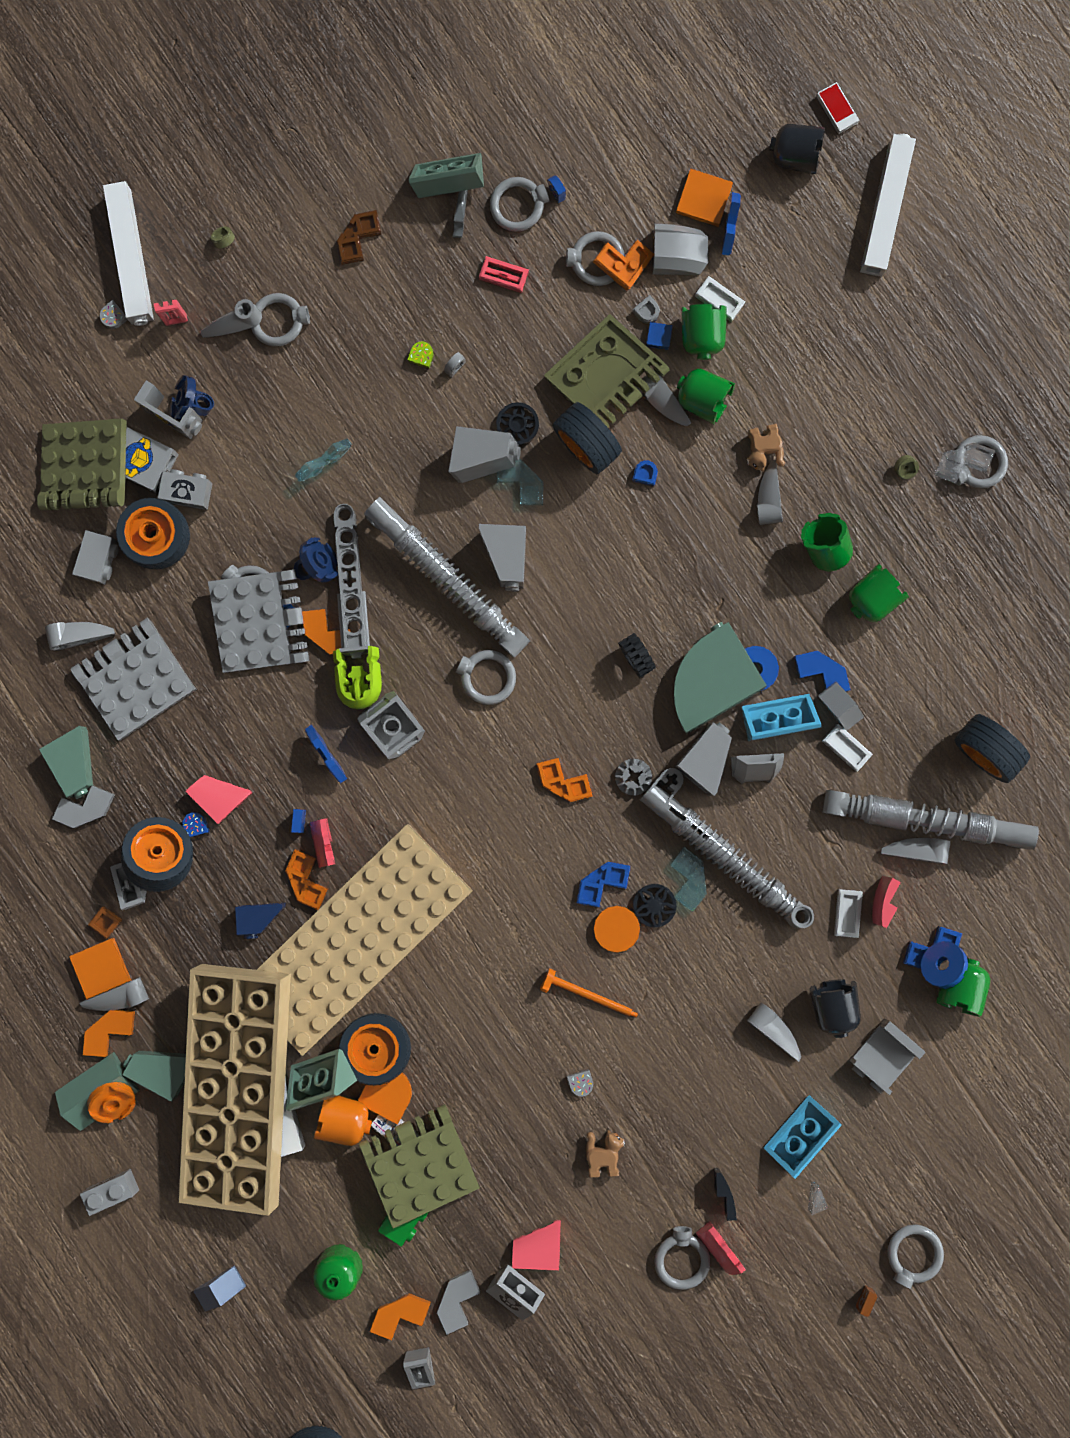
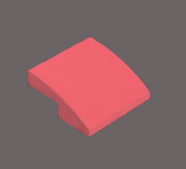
[872,876,901,928]

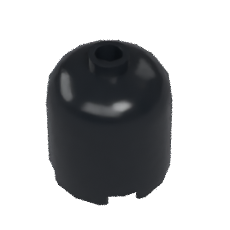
[769,124,825,175]
[810,979,861,1038]

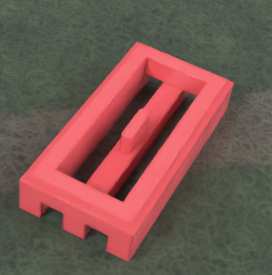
[479,256,529,293]
[154,300,188,326]

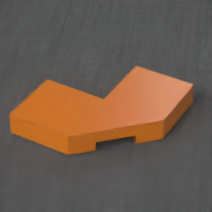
[302,609,351,655]
[536,758,592,802]
[285,849,328,910]
[83,1010,135,1057]
[370,1293,431,1340]

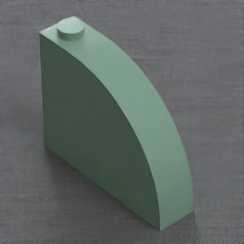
[674,622,767,734]

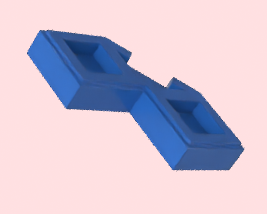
[722,192,741,256]
[794,651,851,691]
[305,724,347,783]
[577,861,630,907]
[903,926,962,969]

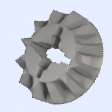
[615,758,652,795]

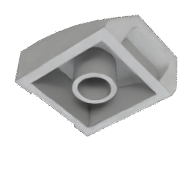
[653,224,708,275]
[358,691,425,759]
[731,753,784,784]

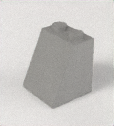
[449,426,521,483]
[479,524,526,591]
[674,722,732,796]

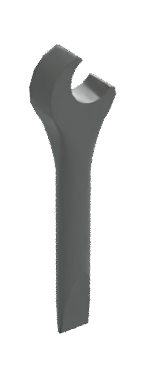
[453,190,468,238]

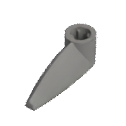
[200,299,262,337]
[636,370,691,426]
[757,460,783,525]
[45,622,116,651]
[881,838,950,864]
[79,977,149,1011]
[747,1002,801,1062]

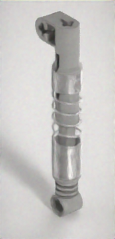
[822,790,1039,850]

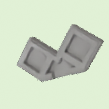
[53,786,115,828]
[437,1269,480,1335]

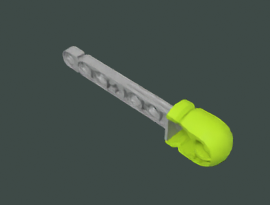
[333,504,382,709]

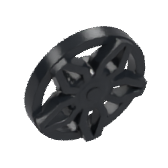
[496,402,539,446]
[633,884,677,927]

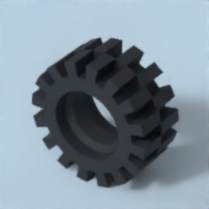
[618,633,656,678]

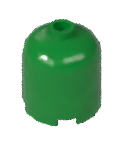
[682,304,727,360]
[677,368,735,425]
[801,513,853,572]
[849,564,909,623]
[936,958,991,1017]
[313,1244,363,1301]

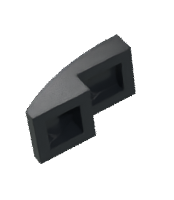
[714,1168,737,1221]

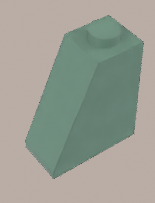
[39,726,93,799]
[122,1051,186,1102]

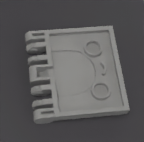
[208,569,310,673]
[71,617,197,741]

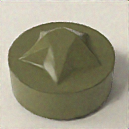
[211,226,235,249]
[894,455,919,479]

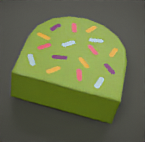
[408,341,434,369]

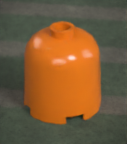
[314,1095,372,1146]

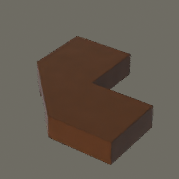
[337,210,381,265]

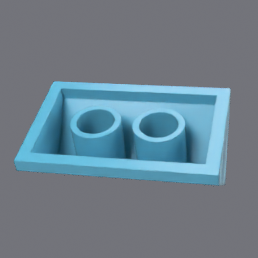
[742,694,821,741]
[764,1095,841,1179]

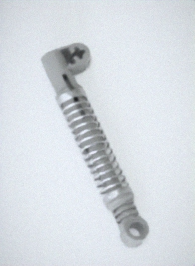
[364,497,530,658]
[640,768,814,928]

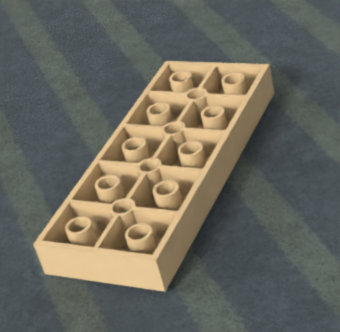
[257,824,473,1056]
[179,964,291,1216]

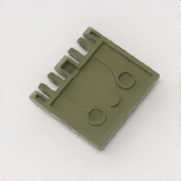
[544,314,670,428]
[37,419,127,511]
[358,1104,480,1228]

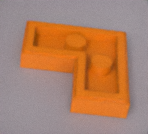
[592,239,654,291]

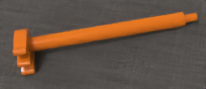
[540,968,638,1018]

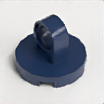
[170,375,214,421]
[294,537,338,582]

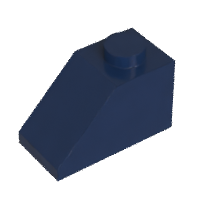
[235,902,286,939]

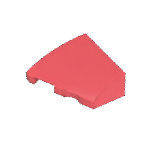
[186,775,252,824]
[309,819,335,868]
[512,1220,561,1270]
[696,1221,746,1275]

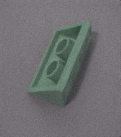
[409,153,484,198]
[286,1049,357,1111]
[55,1052,140,1131]

